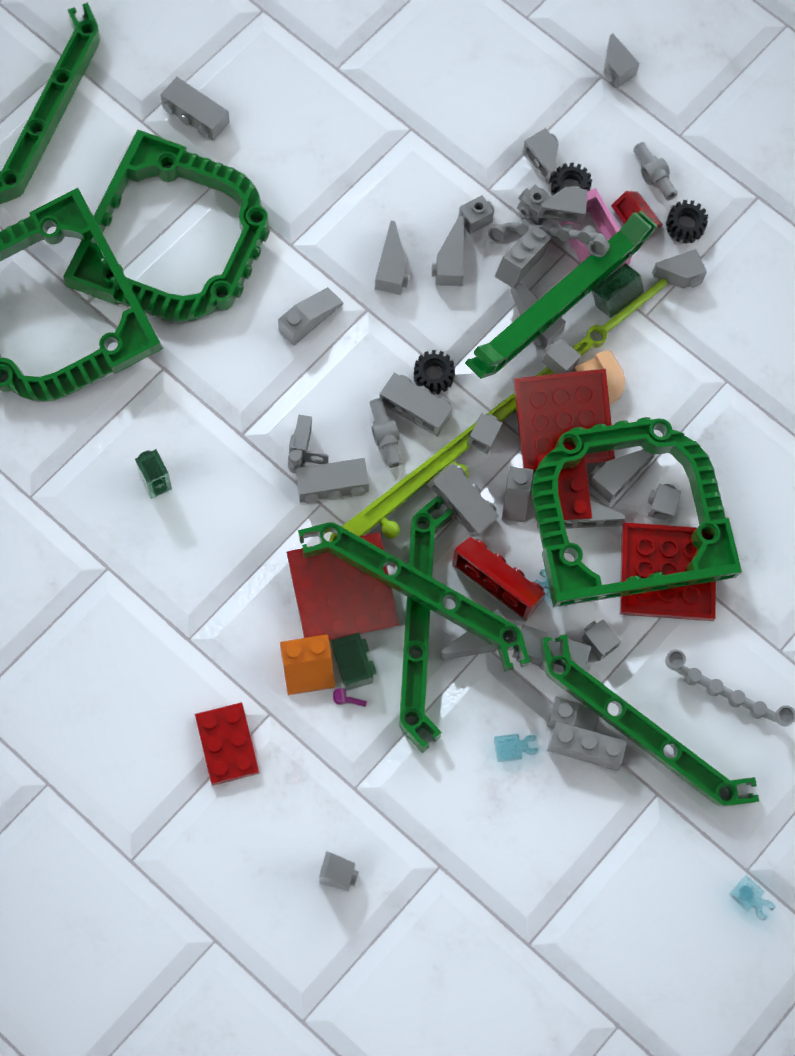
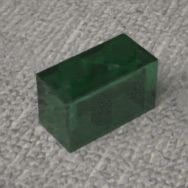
[592,263,644,318]
[135,449,172,499]
[331,632,377,691]

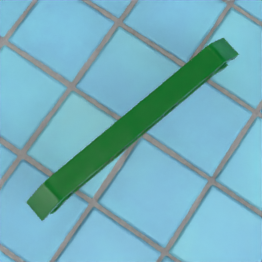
[0,3,101,204]
[465,211,658,379]
[399,496,453,753]
[298,522,530,672]
[540,634,759,806]

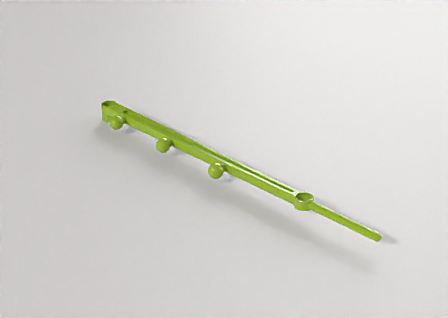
[329,279,668,542]

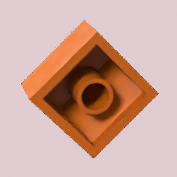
[280,634,335,695]

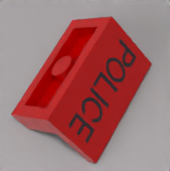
[611,191,663,228]

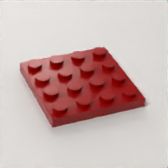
[513,368,615,470]
[619,522,716,621]
[286,532,399,640]

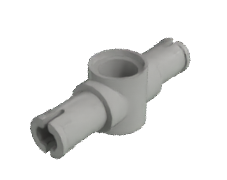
[633,142,678,201]
[369,398,402,468]

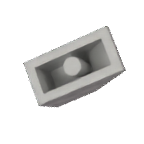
[603,33,640,88]
[523,128,559,184]
[537,186,588,224]
[652,249,707,289]
[502,466,533,522]
[547,697,599,732]
[319,851,359,891]

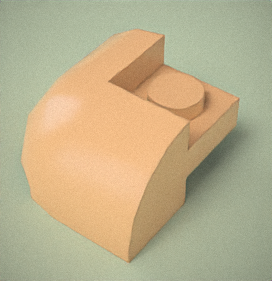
[573,351,626,404]

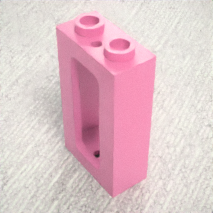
[557,188,632,270]

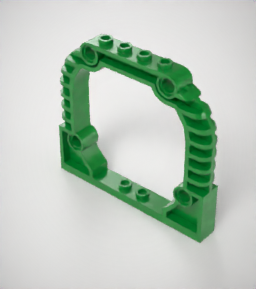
[63,129,270,323]
[0,187,163,402]
[531,417,742,608]

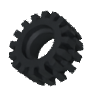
[551,162,592,195]
[666,200,708,244]
[414,350,455,395]

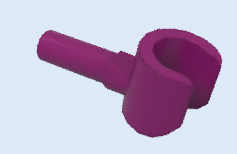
[333,688,367,707]

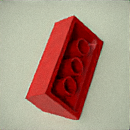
[452,536,546,621]

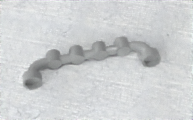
[488,218,609,257]
[665,649,795,727]

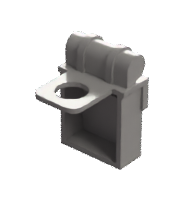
[288,414,329,473]

